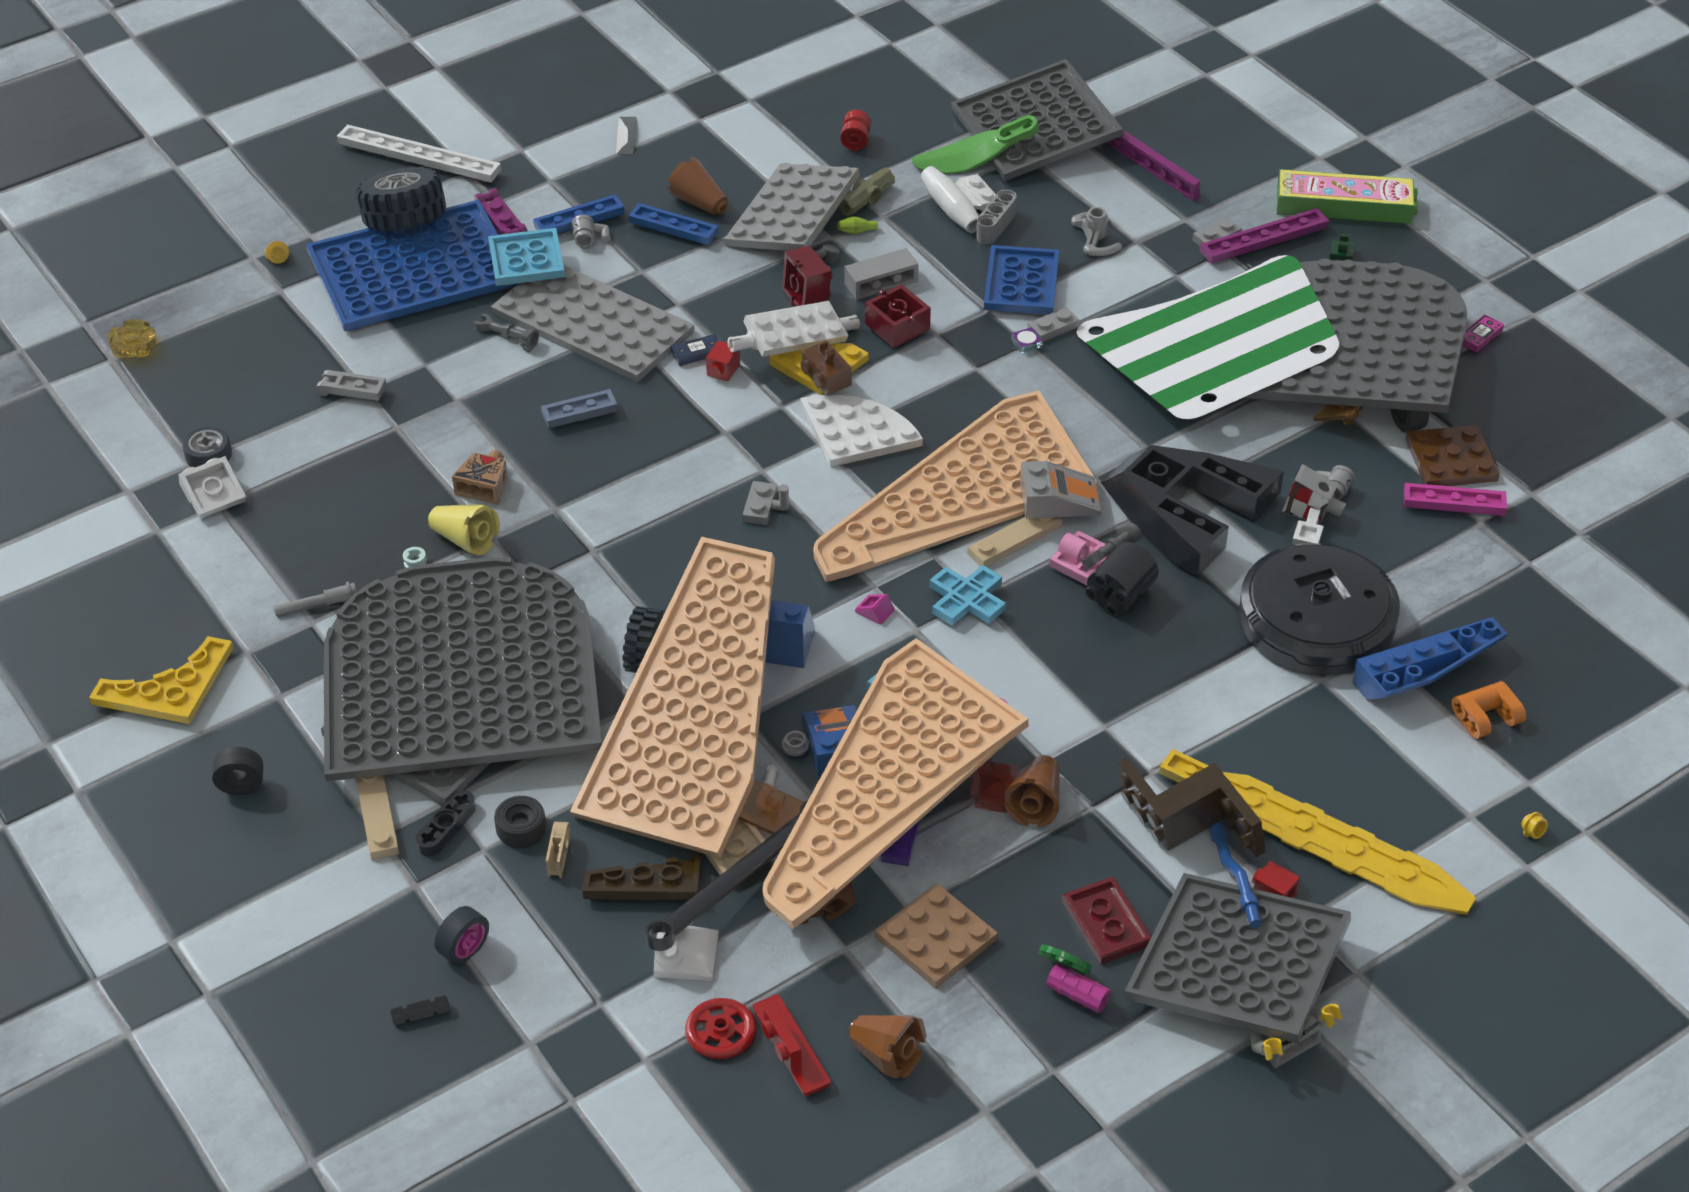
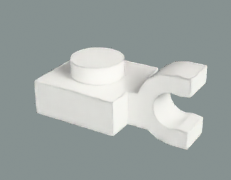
[1292,508,1324,545]

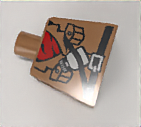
[452,450,508,505]

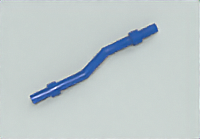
[1209,821,1262,928]

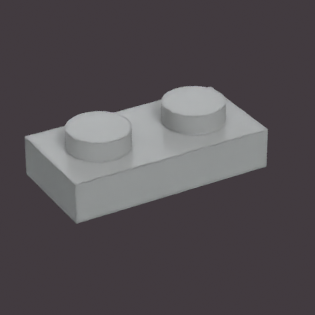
[1192,217,1242,246]
[1028,307,1080,343]

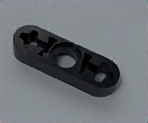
[416,790,476,856]

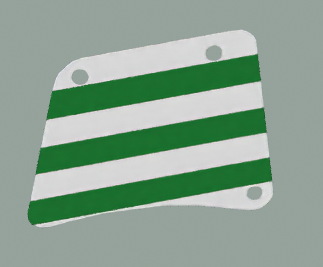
[1077,255,1339,419]

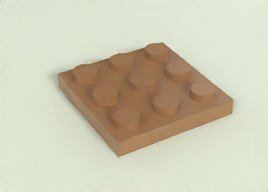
[875,883,998,989]

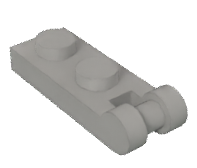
[315,370,387,401]

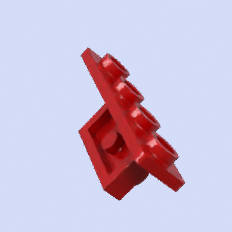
[753,994,831,1096]

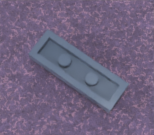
[541,389,618,429]

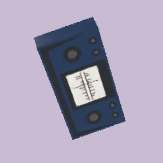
[671,334,719,366]

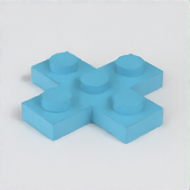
[929,565,1006,626]

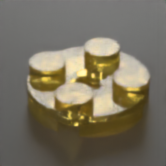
[107,319,157,358]

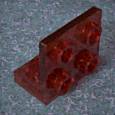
[969,756,1019,813]

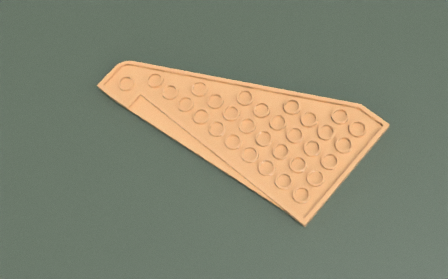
[813,390,1098,582]
[763,638,1029,929]

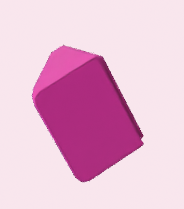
[855,594,895,624]

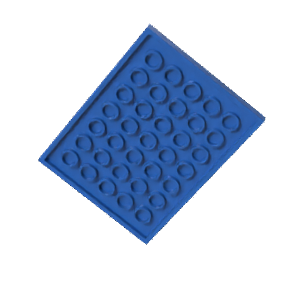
[306,200,519,331]

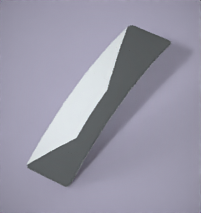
[616,117,636,155]

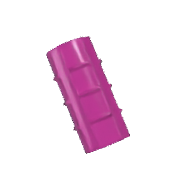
[1046,963,1111,1013]

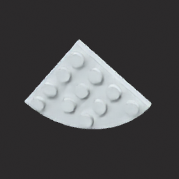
[800,395,923,467]

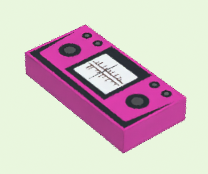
[1463,314,1504,353]

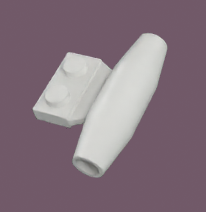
[921,166,996,233]

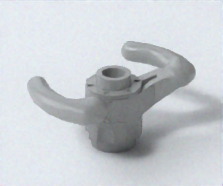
[1071,207,1122,256]

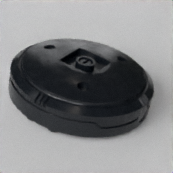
[1239,543,1400,675]

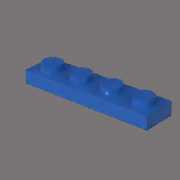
[533,194,625,234]
[628,203,719,246]

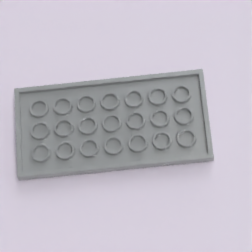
[491,265,695,382]

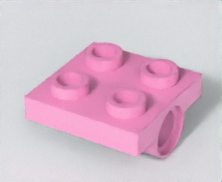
[1049,530,1106,585]

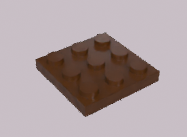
[1405,425,1499,486]

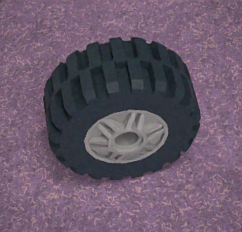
[356,167,446,232]

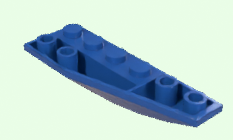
[1353,617,1507,700]

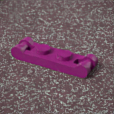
[474,188,528,235]

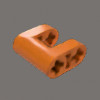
[1452,681,1526,739]

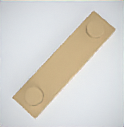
[967,517,1063,567]
[356,775,399,860]

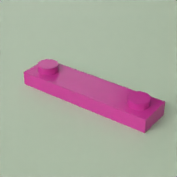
[1403,483,1507,516]

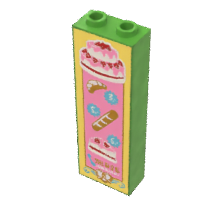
[1276,169,1418,224]

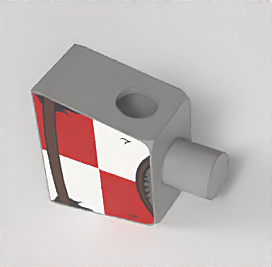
[1282,464,1346,523]

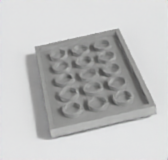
[724,163,860,251]

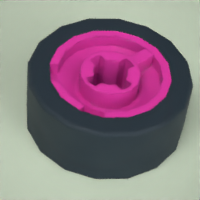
[434,906,489,965]

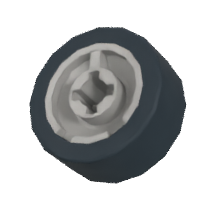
[182,426,232,468]

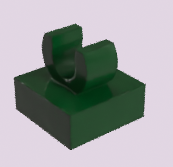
[1329,234,1355,261]

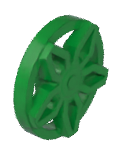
[1038,944,1092,975]

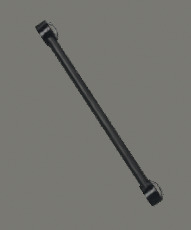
[645,800,808,951]

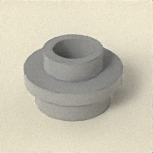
[782,731,809,756]

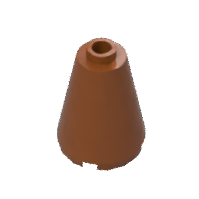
[667,157,728,215]
[1004,755,1060,827]

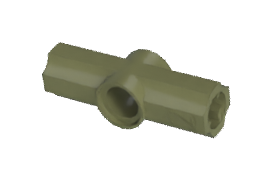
[838,167,895,217]

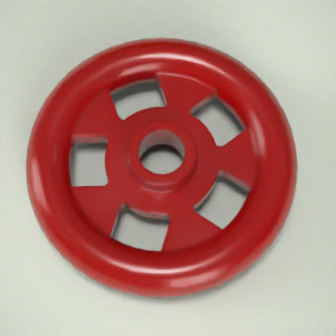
[685,998,757,1059]

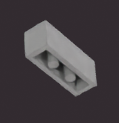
[844,248,918,300]

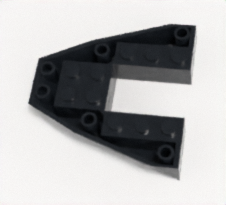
[1101,445,1284,576]

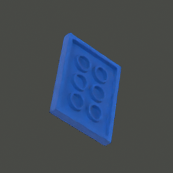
[983,245,1059,315]

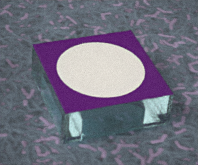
[1011,327,1042,353]

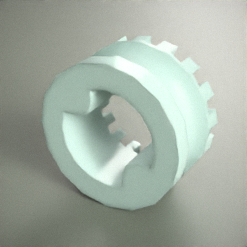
[403,547,427,568]

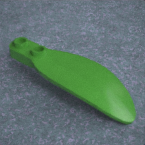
[912,115,1039,174]

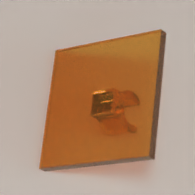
[1313,404,1363,425]
[738,779,803,834]

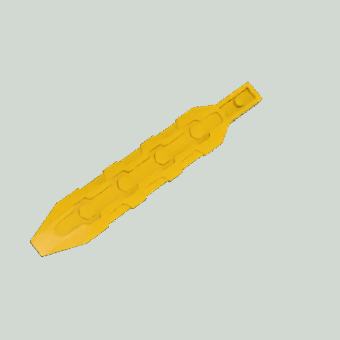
[1159,749,1476,915]

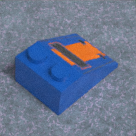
[802,705,857,777]

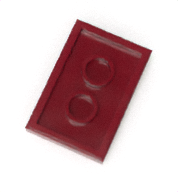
[1062,876,1151,965]

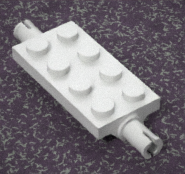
[727,301,860,357]

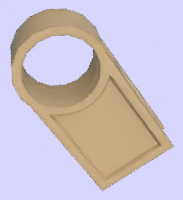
[546,822,570,878]

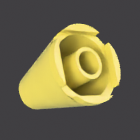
[428,505,500,555]

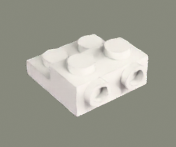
[179,456,246,519]

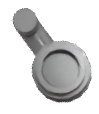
[572,215,610,248]
[1316,465,1355,501]

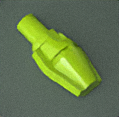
[837,217,878,235]

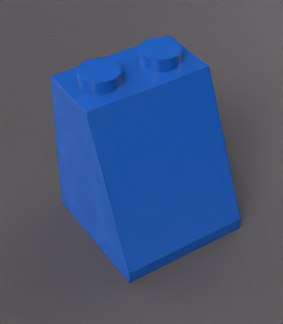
[765,600,815,668]

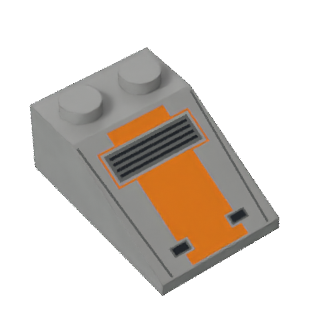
[1020,461,1101,519]

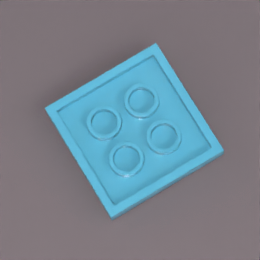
[488,228,565,286]

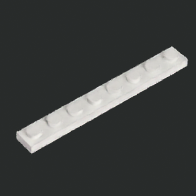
[337,124,501,182]

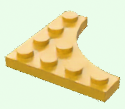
[89,636,233,724]

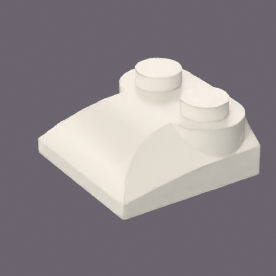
[654,926,719,981]

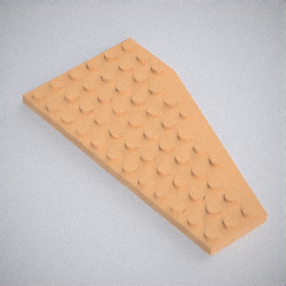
[570,537,775,858]

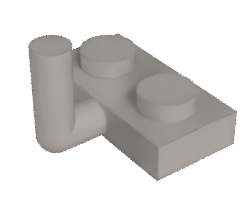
[742,481,789,525]

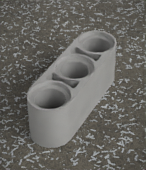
[976,190,1017,244]

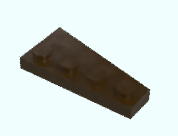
[582,853,701,901]

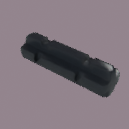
[390,995,450,1025]

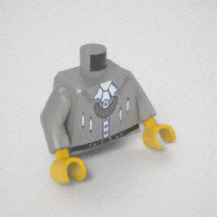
[1249,1004,1343,1068]

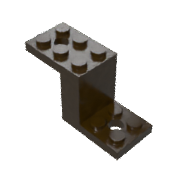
[1117,757,1266,857]

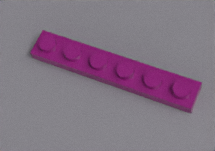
[1105,130,1200,201]
[1200,208,1329,264]

